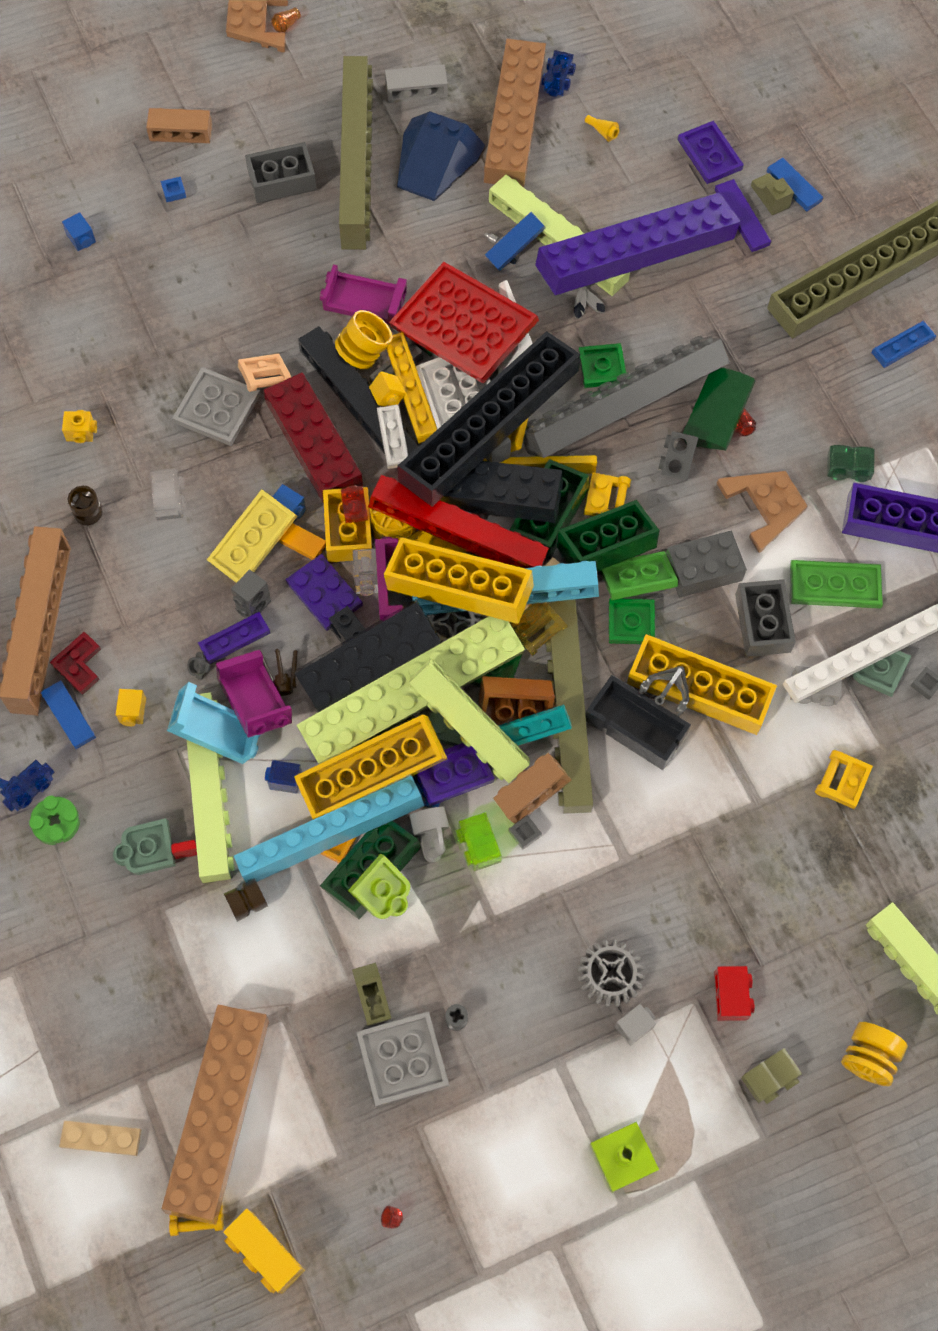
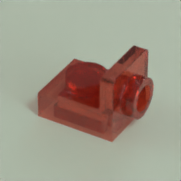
[341,485,368,523]

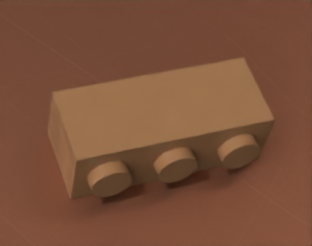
[146,108,212,143]
[493,753,571,824]

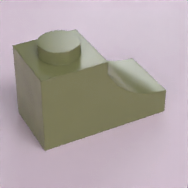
[751,173,794,215]
[352,962,392,1026]

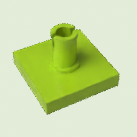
[590,1121,659,1192]

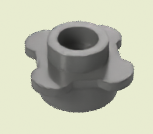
[187,652,210,679]

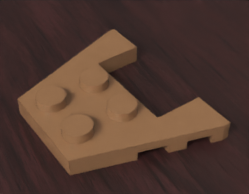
[226,0,288,52]
[717,471,808,553]

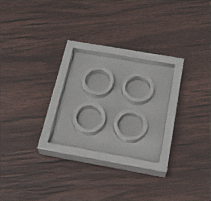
[172,367,261,446]
[356,1011,449,1107]

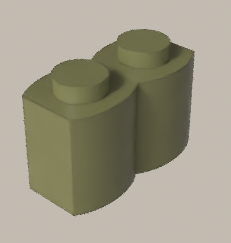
[741,1048,802,1104]

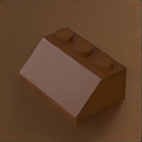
[478,676,555,725]

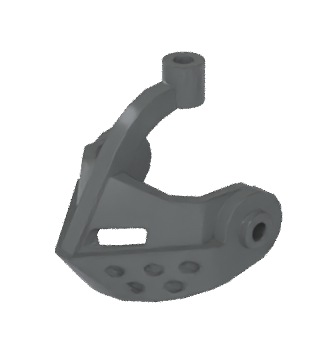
[639,666,689,717]

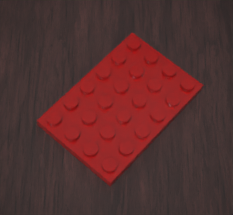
[389,262,539,384]

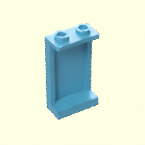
[167,682,261,764]

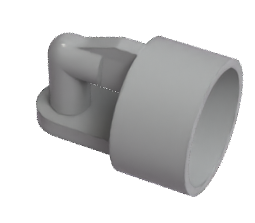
[410,807,449,863]

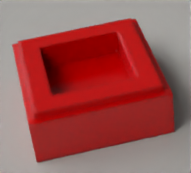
[171,840,197,859]

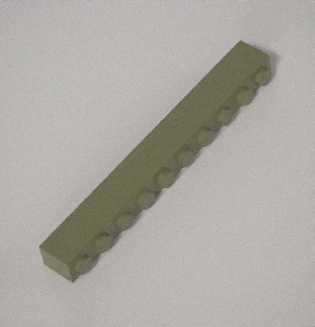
[542,599,593,814]

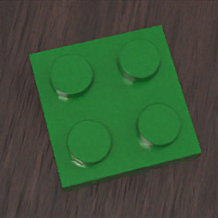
[578,343,626,388]
[608,598,655,645]

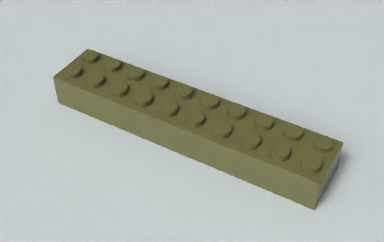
[339,56,373,250]
[767,200,938,339]

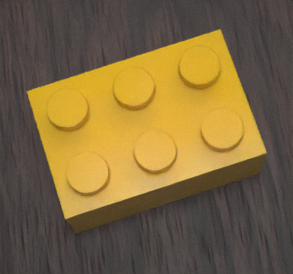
[323,487,373,562]
[223,1208,305,1294]

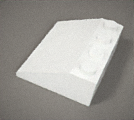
[416,357,491,429]

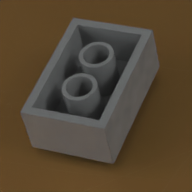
[245,142,317,203]
[666,530,747,598]
[735,579,796,657]

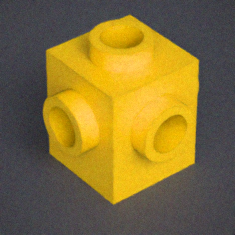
[62,410,97,443]

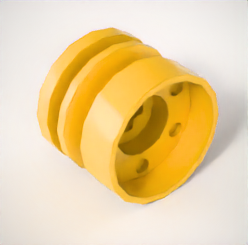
[335,310,392,369]
[369,508,417,542]
[841,1022,908,1086]

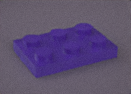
[678,120,744,184]
[286,554,363,631]
[415,743,495,806]

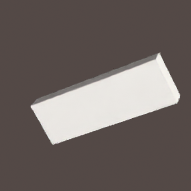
[377,405,408,469]

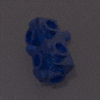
[541,50,576,97]
[0,759,55,812]

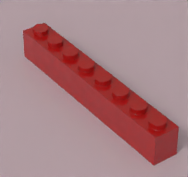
[368,475,549,569]

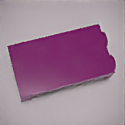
[320,264,407,325]
[375,537,402,620]
[216,650,292,738]

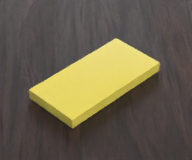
[207,489,297,583]

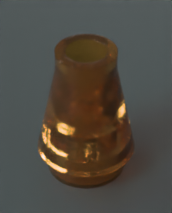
[271,7,301,32]

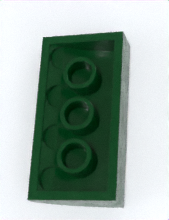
[683,367,756,451]
[320,821,421,919]

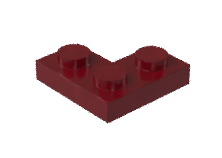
[50,632,101,695]

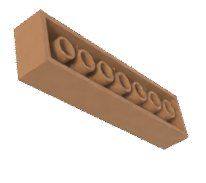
[484,39,546,188]
[0,526,71,716]
[161,1004,269,1225]

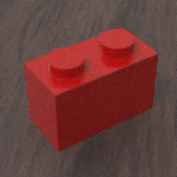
[714,966,755,1021]

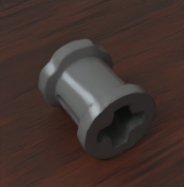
[445,1004,468,1031]

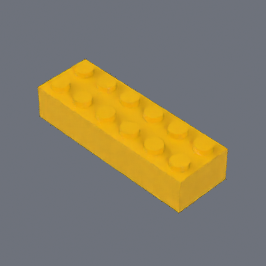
[384,537,534,624]
[627,634,777,735]
[294,715,447,820]

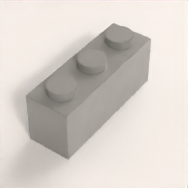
[385,64,448,103]

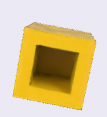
[369,371,406,407]
[115,689,146,727]

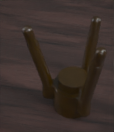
[261,648,298,696]

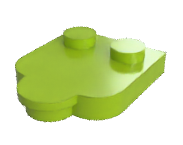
[348,854,410,919]

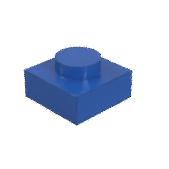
[161,176,187,202]

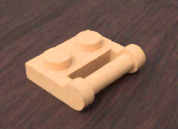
[238,353,291,392]

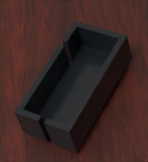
[585,675,691,770]

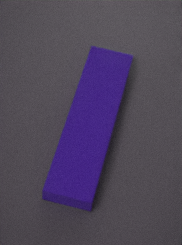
[715,179,771,252]

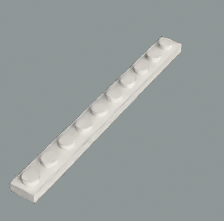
[782,604,938,703]

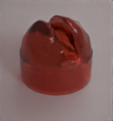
[381,1206,403,1229]

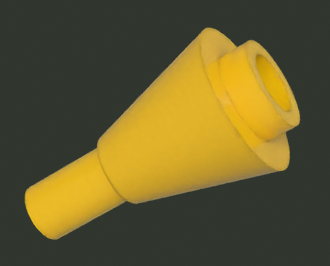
[585,115,619,142]

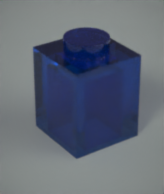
[265,760,302,794]

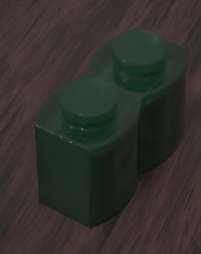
[827,445,875,482]

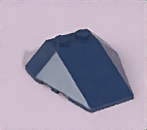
[397,111,485,201]

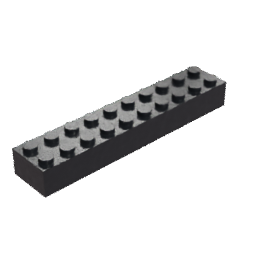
[397,331,581,507]

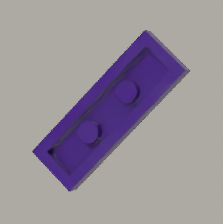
[198,612,271,664]

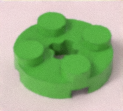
[29,796,80,845]

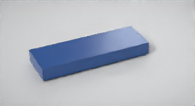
[766,157,823,212]
[485,212,546,271]
[871,320,936,368]
[40,680,96,749]

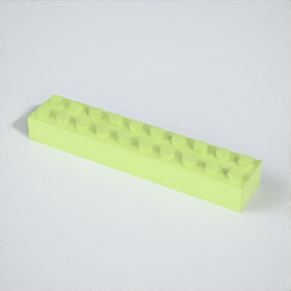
[297,616,525,765]

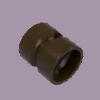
[67,485,103,526]
[223,878,268,922]

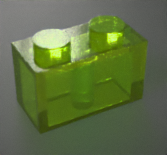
[455,812,502,871]

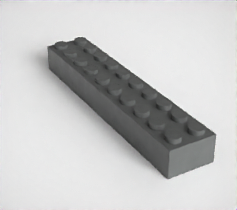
[523,336,730,458]

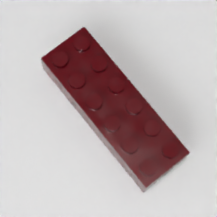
[264,372,363,505]

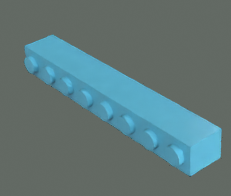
[412,561,599,615]
[234,776,424,882]

